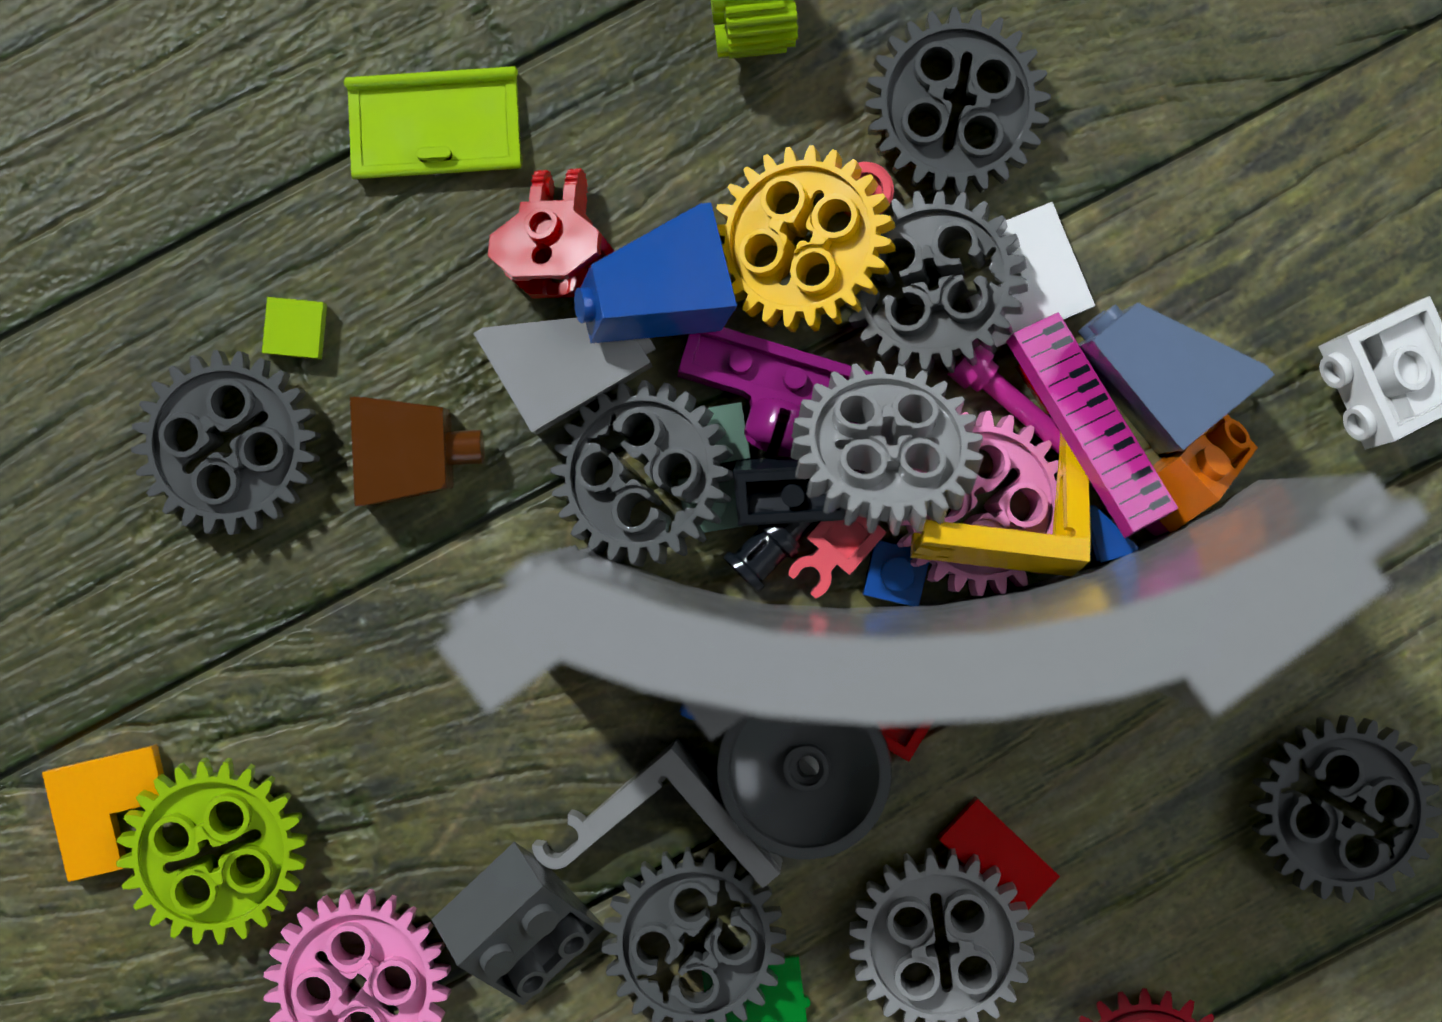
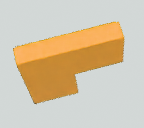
[42,744,165,882]

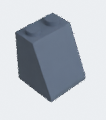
[1078,303,1274,454]

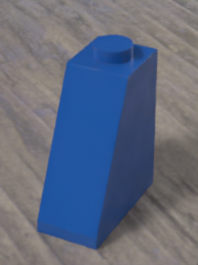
[574,203,737,344]

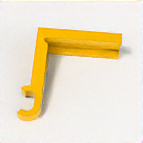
[910,432,1090,577]

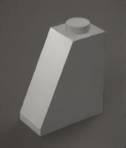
[473,318,656,435]

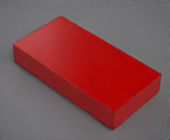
[937,796,1060,910]

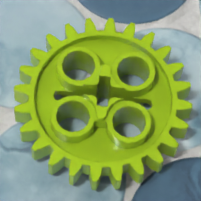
[116,757,308,945]

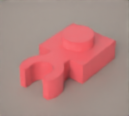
[788,516,887,599]

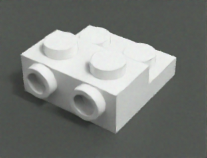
[1318,296,1442,450]

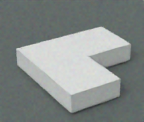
[967,202,1095,348]

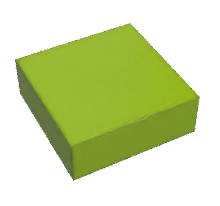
[262,297,327,360]

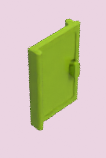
[343,66,523,179]

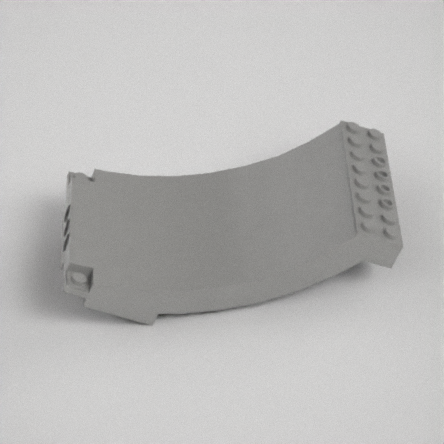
[436,477,1429,742]

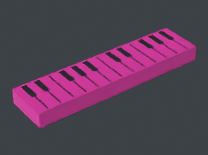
[1006,312,1178,538]

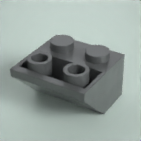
[431,842,604,1005]

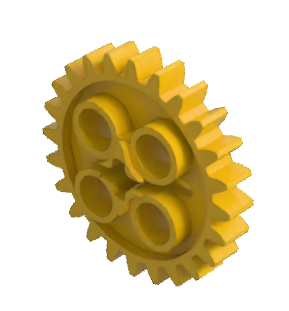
[716,145,896,332]

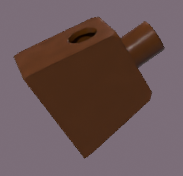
[350,396,485,506]

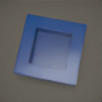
[862,541,929,607]

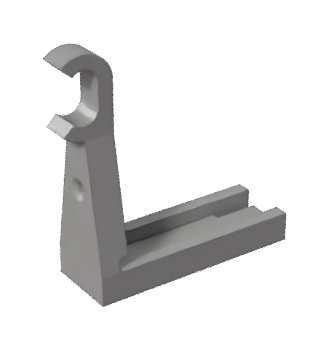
[532,738,783,888]

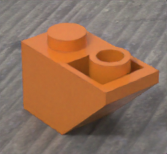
[1153,414,1258,533]

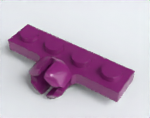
[677,327,872,457]

